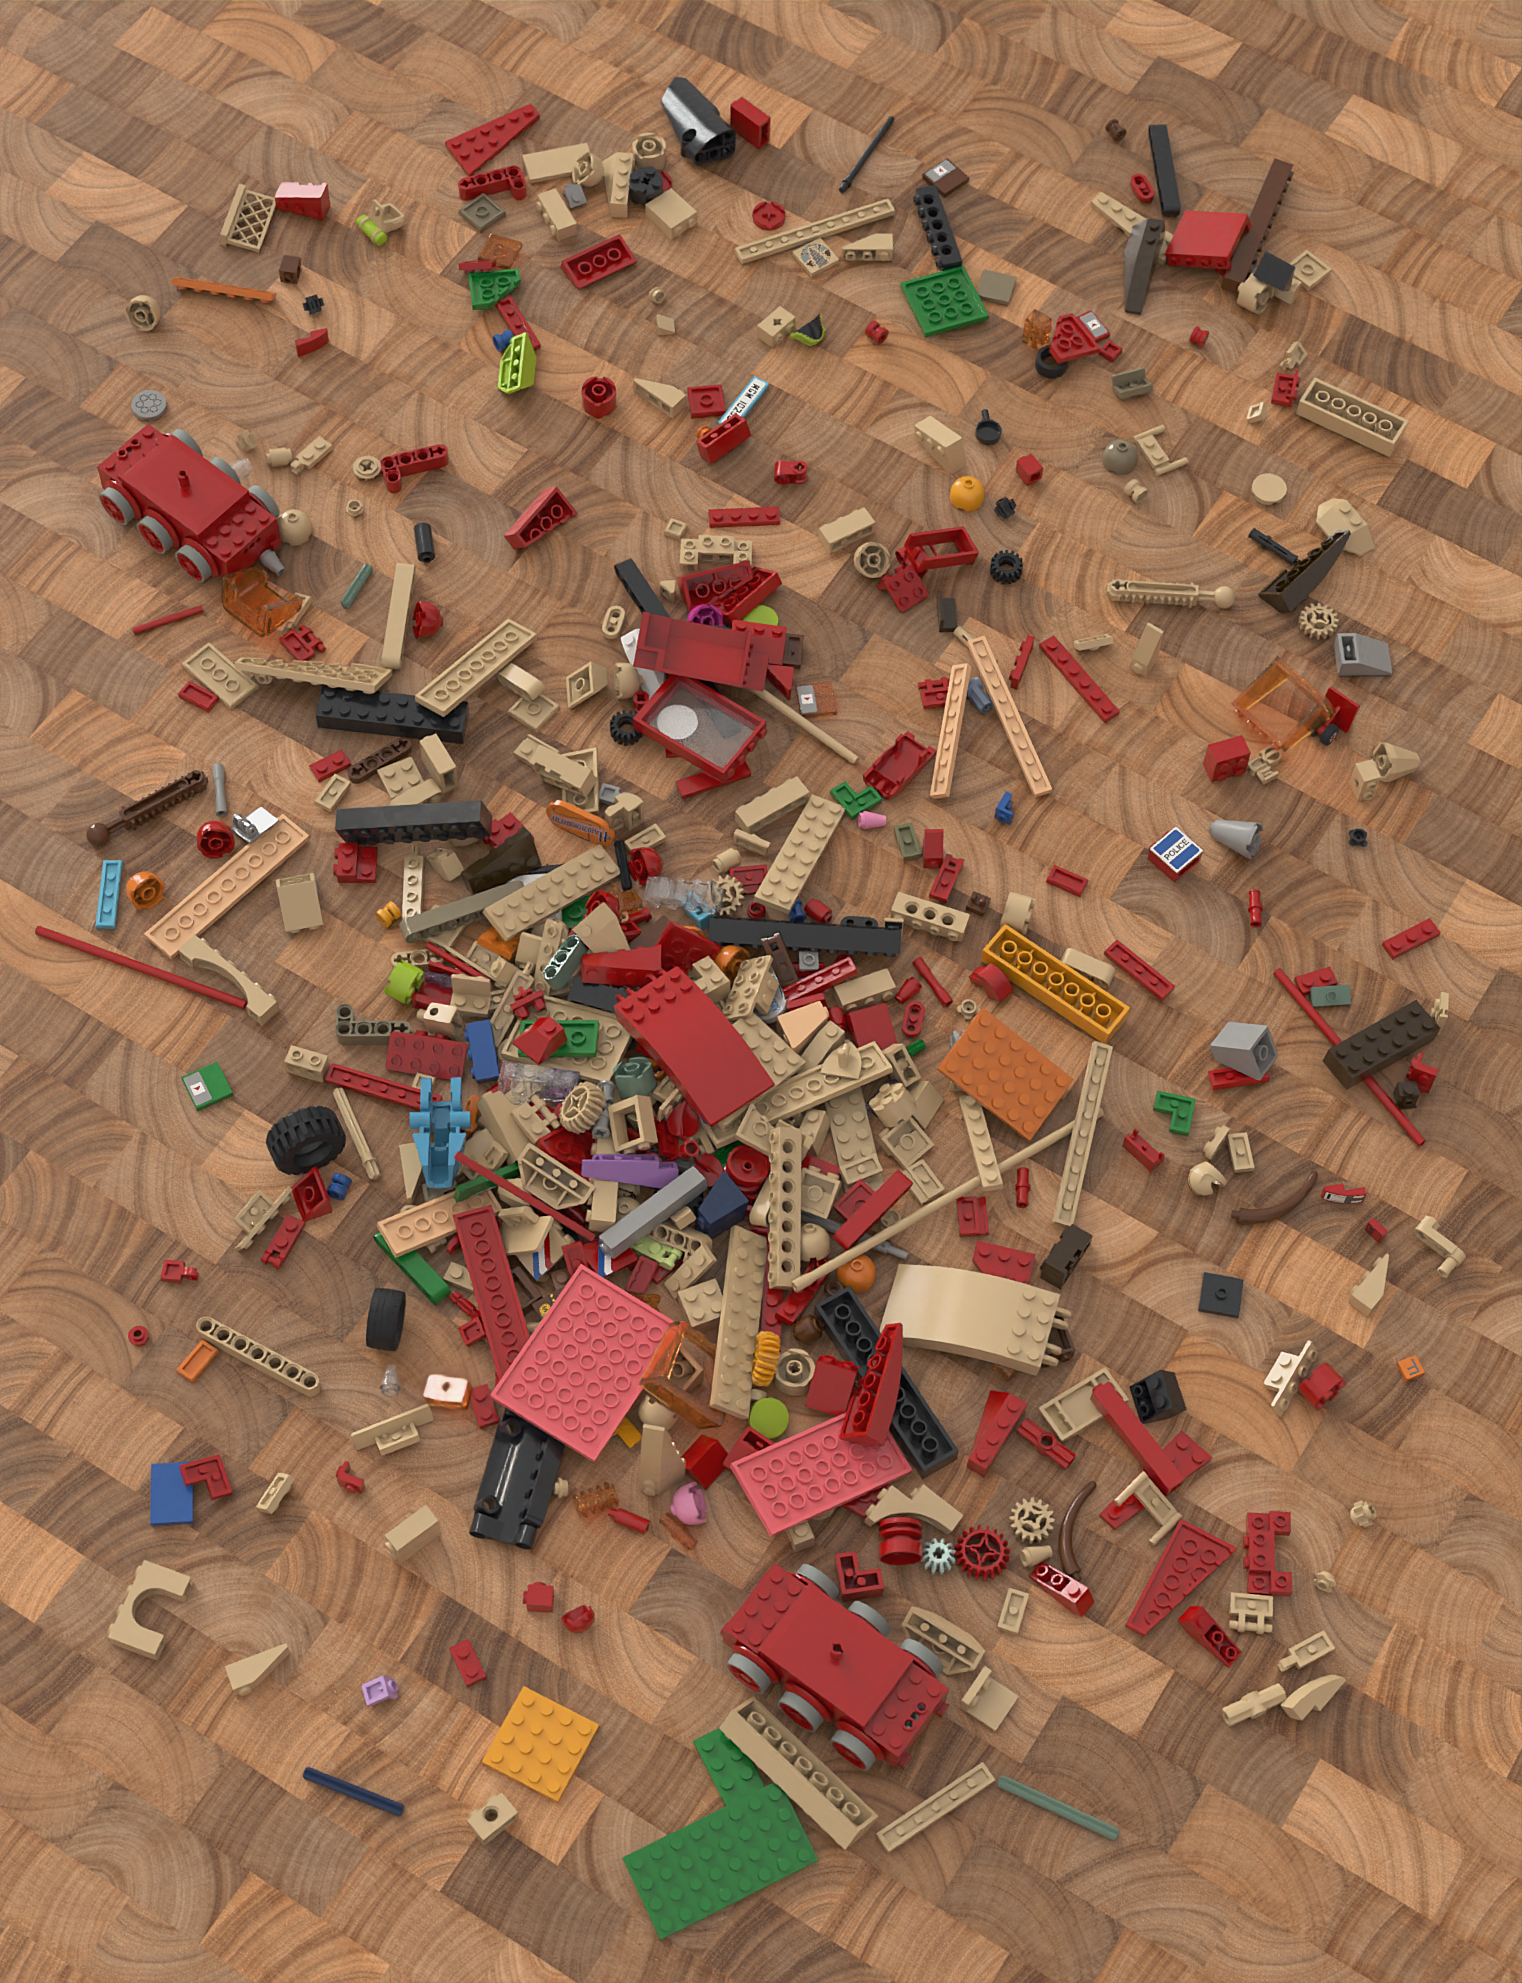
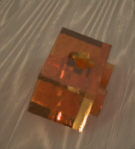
[423,1374,474,1411]

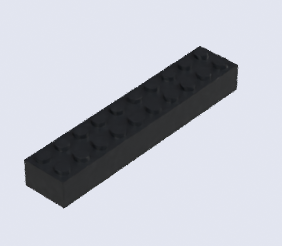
[708,916,902,957]
[814,1286,959,1479]

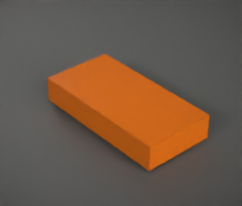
[176,1339,219,1383]

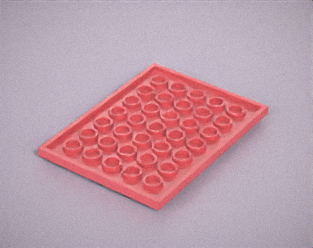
[490,1264,684,1463]

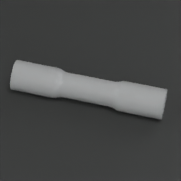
[212,763,227,817]

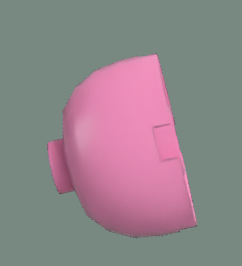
[671,1482,708,1525]

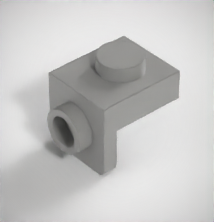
[562,183,587,209]
[798,951,819,971]

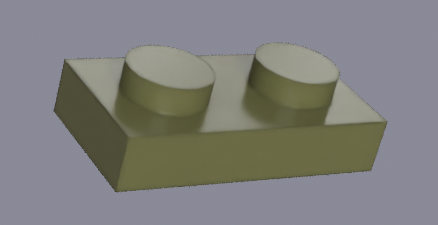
[894,822,922,861]

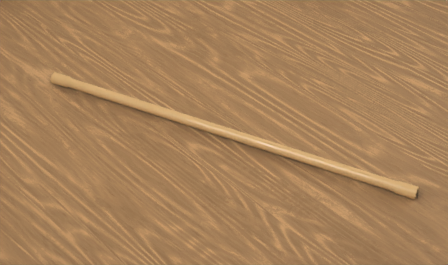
[791,1107,1104,1292]

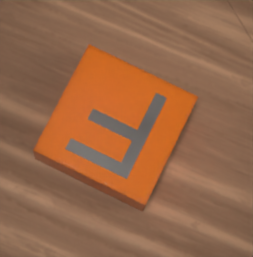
[1396,1355,1425,1382]

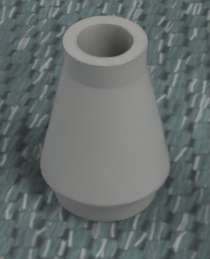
[260,549,286,576]

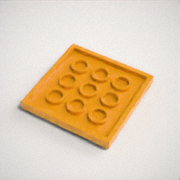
[482,1686,599,1803]

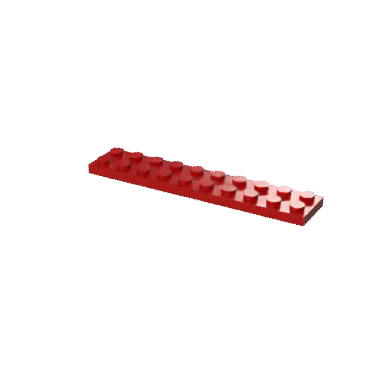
[453,1205,530,1381]

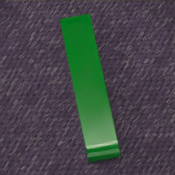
[373,1231,451,1305]

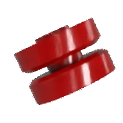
[723,1145,770,1196]

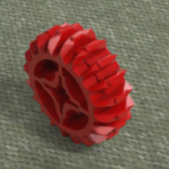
[954,1524,1010,1582]

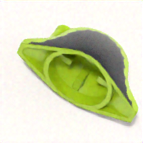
[788,313,826,346]

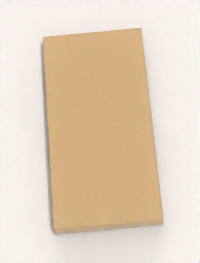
[522,143,590,184]
[182,642,259,710]

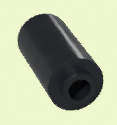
[413,523,435,563]

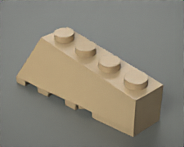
[602,152,634,218]

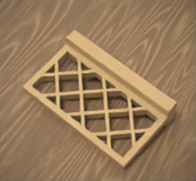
[220,184,276,253]

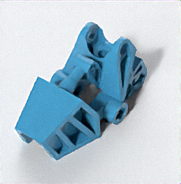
[410,1078,471,1189]

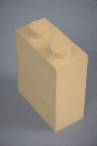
[645,188,697,240]
[419,734,459,793]
[385,1505,441,1564]

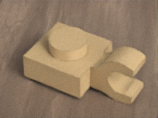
[1280,341,1307,371]

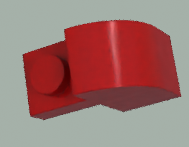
[968,963,1014,1002]

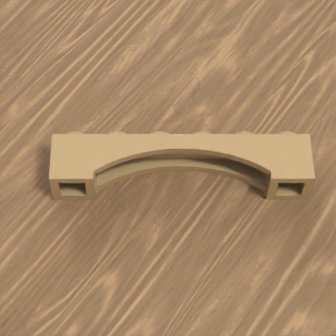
[178,934,278,1026]

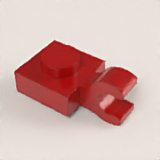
[160,1259,199,1283]

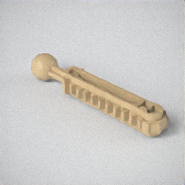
[1106,579,1236,609]

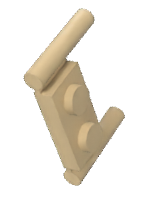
[1132,425,1188,476]
[1114,1471,1183,1546]

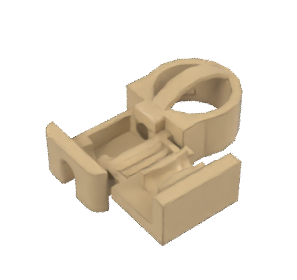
[1247,746,1281,785]

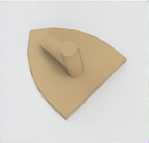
[820,1042,862,1080]

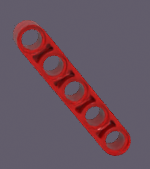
[832,1169,913,1251]

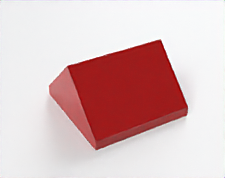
[291,1166,333,1222]
[680,1434,728,1491]

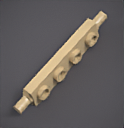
[402,845,425,920]
[490,961,535,1048]

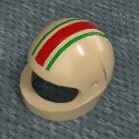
[1187,1162,1227,1196]

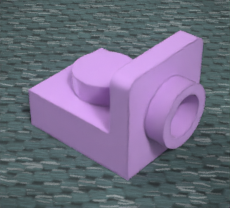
[361,1676,399,1706]

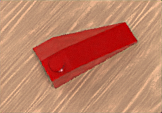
[676,560,753,612]

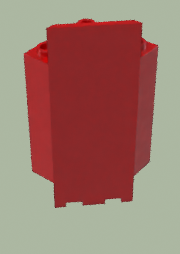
[633,612,769,692]

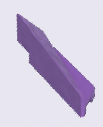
[581,1154,678,1189]

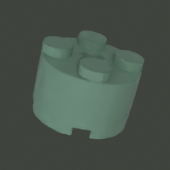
[613,1057,657,1099]

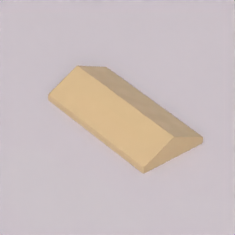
[561,747,599,815]

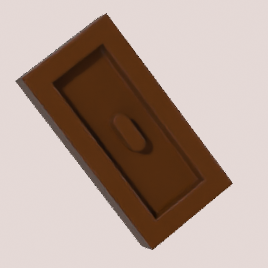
[782,633,804,669]

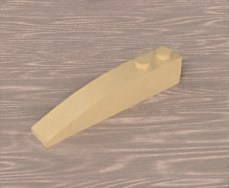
[640,1424,686,1496]

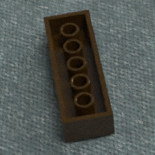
[1323,1000,1441,1090]

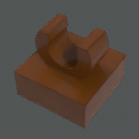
[966,891,991,916]

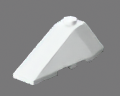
[621,629,666,699]

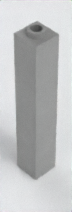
[599,1166,707,1259]

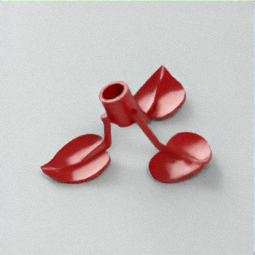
[645,1101,724,1187]

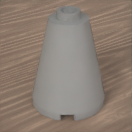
[1209,820,1264,859]

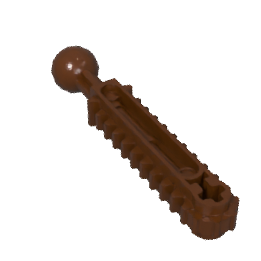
[86,770,209,846]

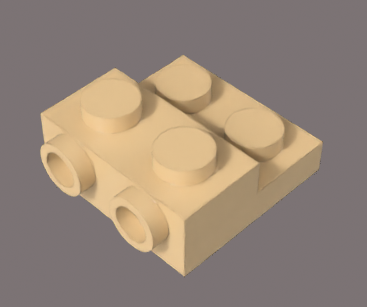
[877,1117,934,1170]
[801,1165,843,1219]

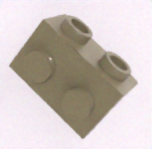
[1112,367,1153,399]

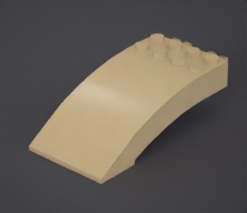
[879,1264,1071,1376]

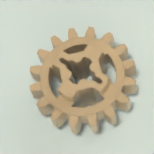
[1298,603,1339,640]
[705,875,746,917]
[1009,1497,1055,1544]

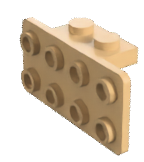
[722,955,779,1021]
[498,1206,554,1256]

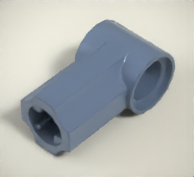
[966,677,993,713]

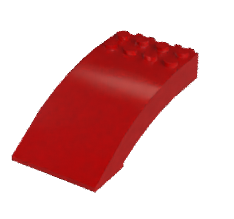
[614,966,775,1127]

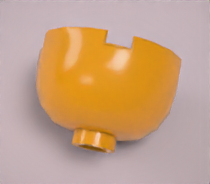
[949,476,985,512]

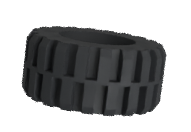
[266,1106,346,1175]

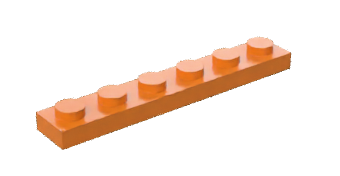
[171,277,276,303]

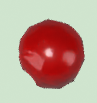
[561,1605,595,1633]

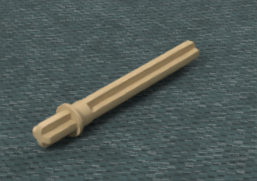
[333,1088,381,1180]

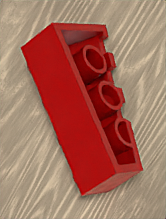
[504,486,577,549]
[579,944,661,987]
[966,1390,1028,1477]

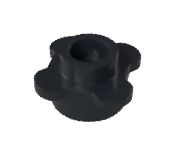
[1349,829,1367,847]

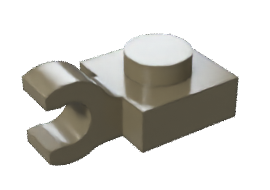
[422,1181,457,1202]

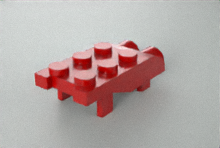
[863,731,937,799]

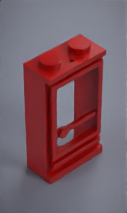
[904,526,979,572]

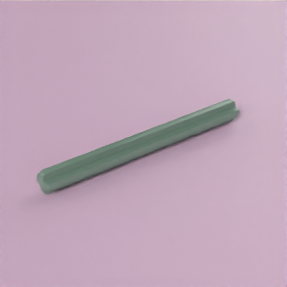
[997,1775,1119,1840]

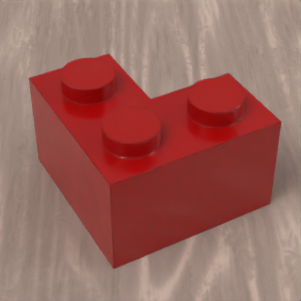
[834,1551,884,1602]

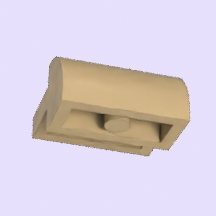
[604,793,644,832]

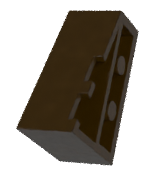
[1040,1224,1093,1290]

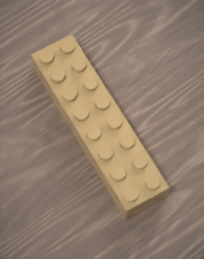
[719,1696,879,1849]

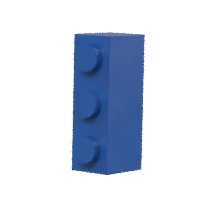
[464,1019,501,1084]

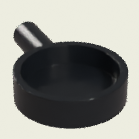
[975,409,1002,445]

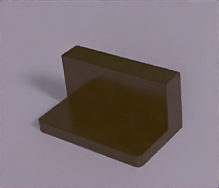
[936,591,957,632]

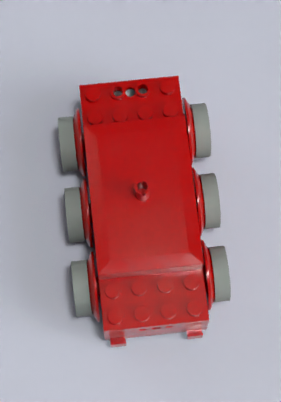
[97,424,282,585]
[720,1563,949,1771]

